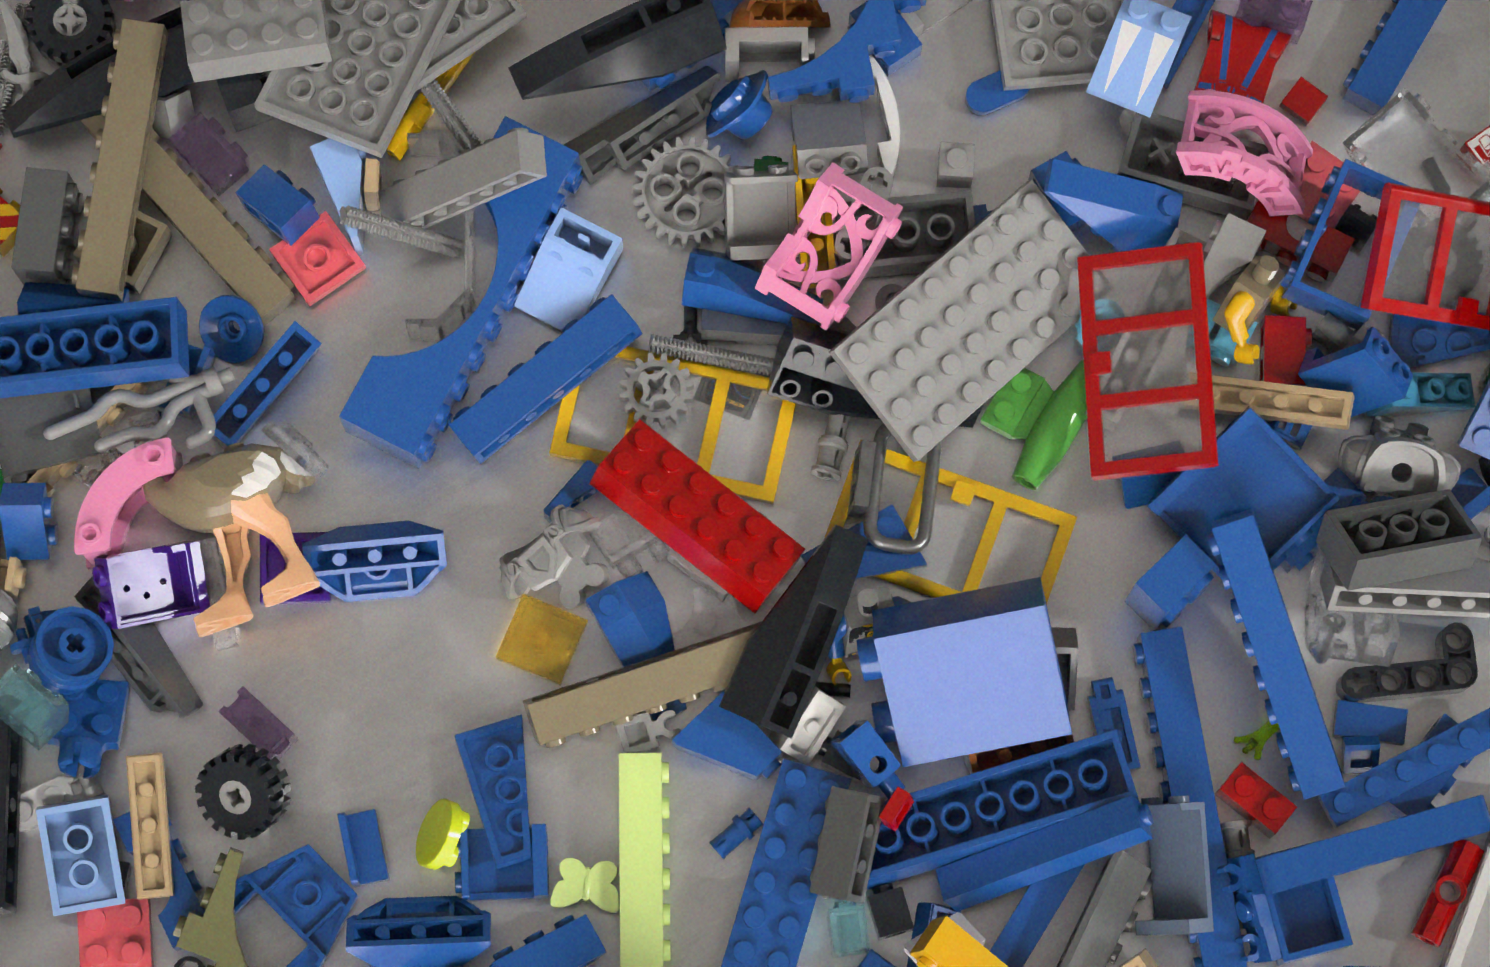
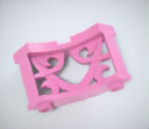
[1176,89,1313,216]
[755,162,903,331]
[74,437,183,570]

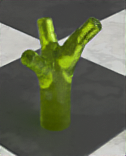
[1234,720,1280,760]

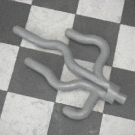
[43,366,235,453]

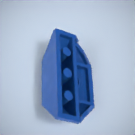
[302,520,447,602]
[346,896,491,967]

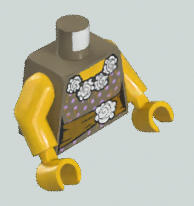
[1212,255,1297,365]

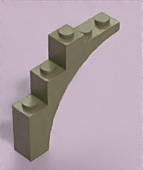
[173,847,249,967]

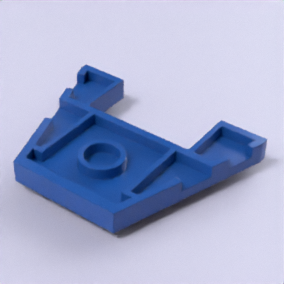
[234,844,359,967]

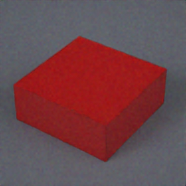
[1279,77,1328,126]
[879,787,914,832]

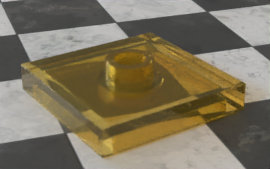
[495,593,588,686]

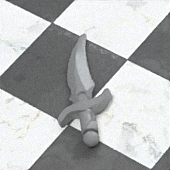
[0,0,49,96]

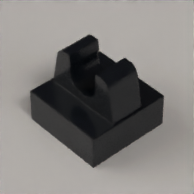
[1334,204,1377,252]

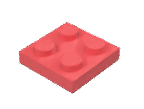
[1296,141,1360,228]
[269,211,366,307]
[77,899,154,967]

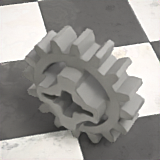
[619,353,694,429]

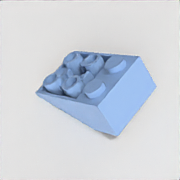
[514,207,623,331]

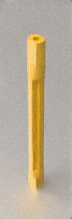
[385,52,475,161]

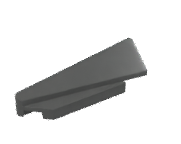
[564,66,721,185]
[701,309,857,346]
[74,577,203,718]

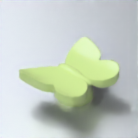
[550,858,619,913]

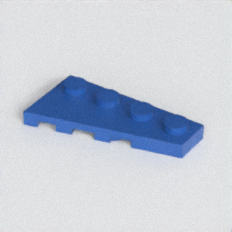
[454,714,531,869]

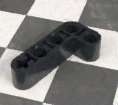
[1336,622,1478,703]

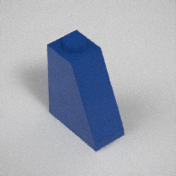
[672,691,782,781]

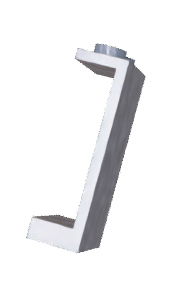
[1135,795,1214,935]

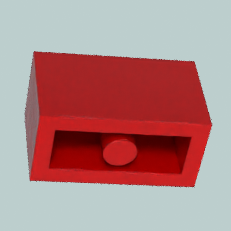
[1259,315,1312,386]
[1214,762,1297,839]

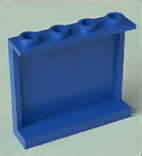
[1148,405,1340,594]

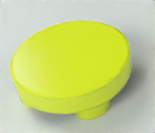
[416,798,470,870]

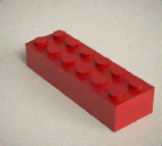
[589,419,805,614]

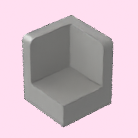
[152,88,197,140]

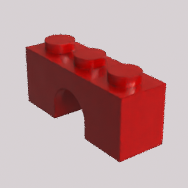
[1247,199,1355,283]

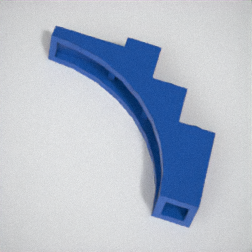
[768,0,926,103]

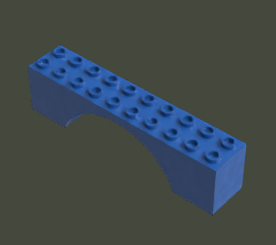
[339,116,583,469]

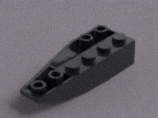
[508,0,727,100]
[2,7,196,138]
[767,316,985,428]
[719,525,868,739]

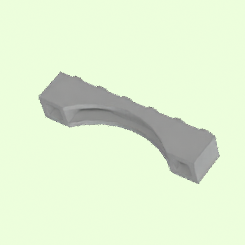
[1135,213,1266,423]

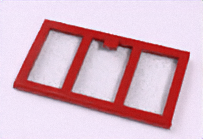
[1360,182,1490,330]
[1077,242,1219,481]

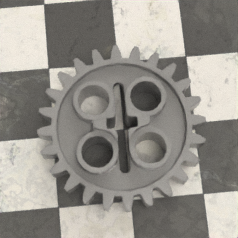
[632,136,738,248]

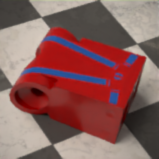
[1194,10,1292,103]

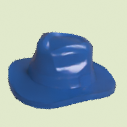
[706,70,773,140]

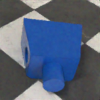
[830,720,905,800]

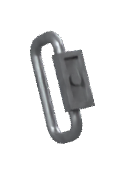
[847,423,941,554]

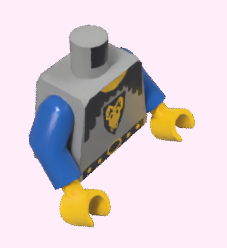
[826,587,911,685]

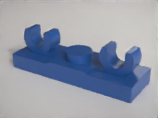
[1216,853,1282,963]

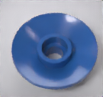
[199,295,264,363]

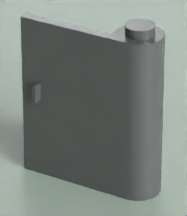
[0,388,104,483]

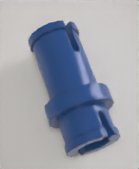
[709,807,764,859]

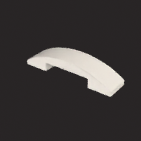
[869,55,900,177]

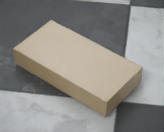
[364,158,382,211]

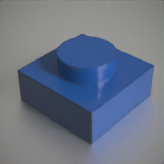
[1341,736,1381,774]

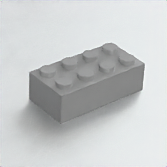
[180,0,332,83]

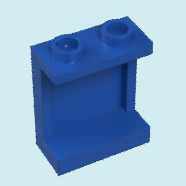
[1298,327,1413,417]
[455,824,549,902]

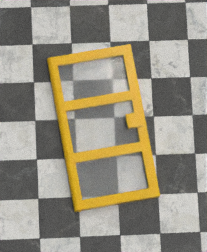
[549,346,796,505]
[824,439,1077,605]

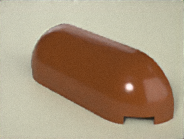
[729,0,831,28]

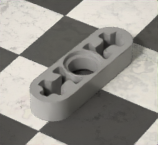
[834,167,893,263]

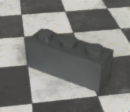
[810,786,886,904]

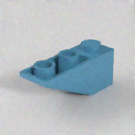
[1367,373,1476,417]

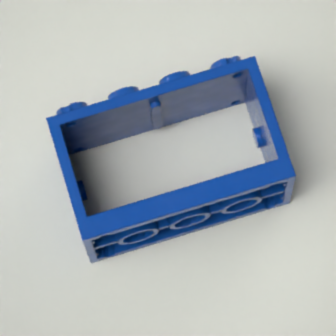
[1280,159,1419,330]

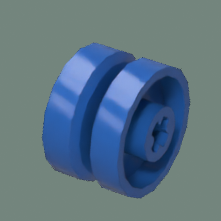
[27,606,114,695]

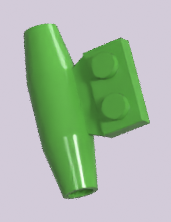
[981,360,1104,490]

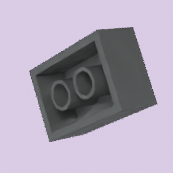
[11,167,83,285]

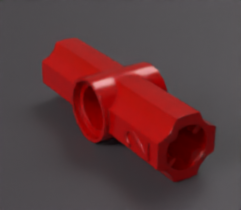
[1410,839,1485,947]

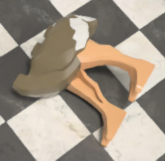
[142,443,320,637]

